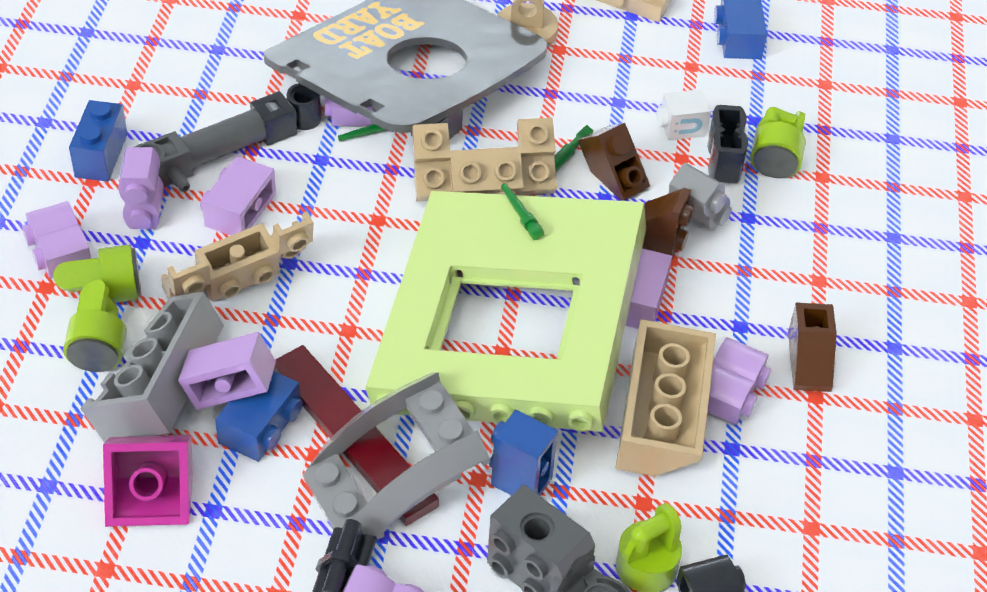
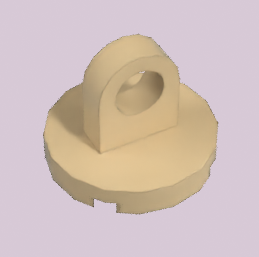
[498,0,558,45]

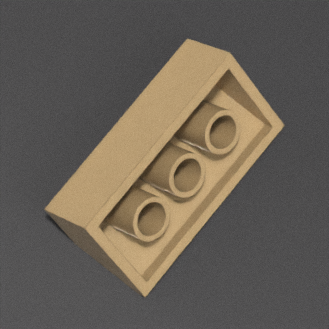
[615,319,716,477]

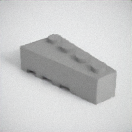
[80,291,224,442]

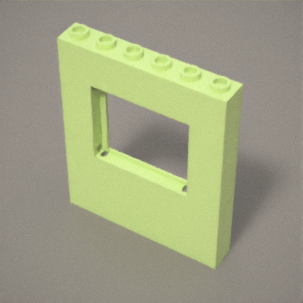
[365,191,646,432]

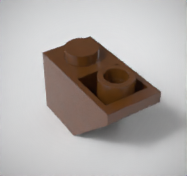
[578,122,651,200]
[642,188,694,259]
[788,302,837,392]

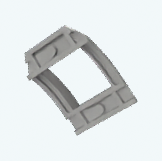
[302,372,490,540]

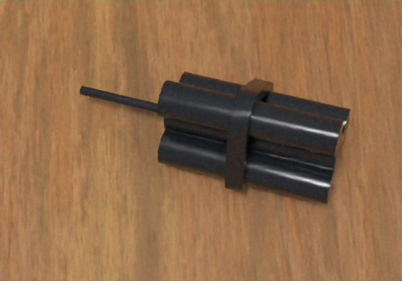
[312,519,377,592]

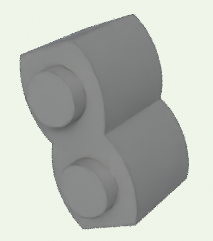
[669,163,732,230]

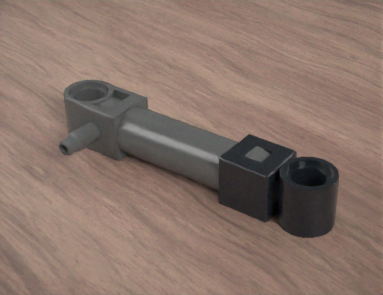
[135,83,321,192]

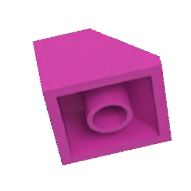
[103,435,193,527]

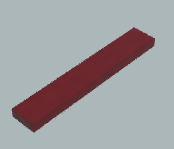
[273,345,439,526]

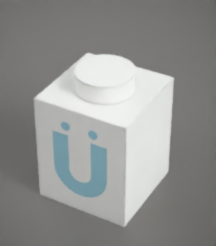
[656,89,711,140]

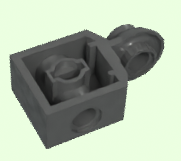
[487,484,630,592]

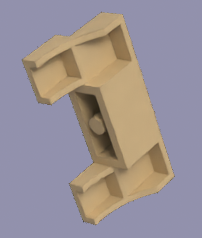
[412,117,557,202]
[161,211,314,302]

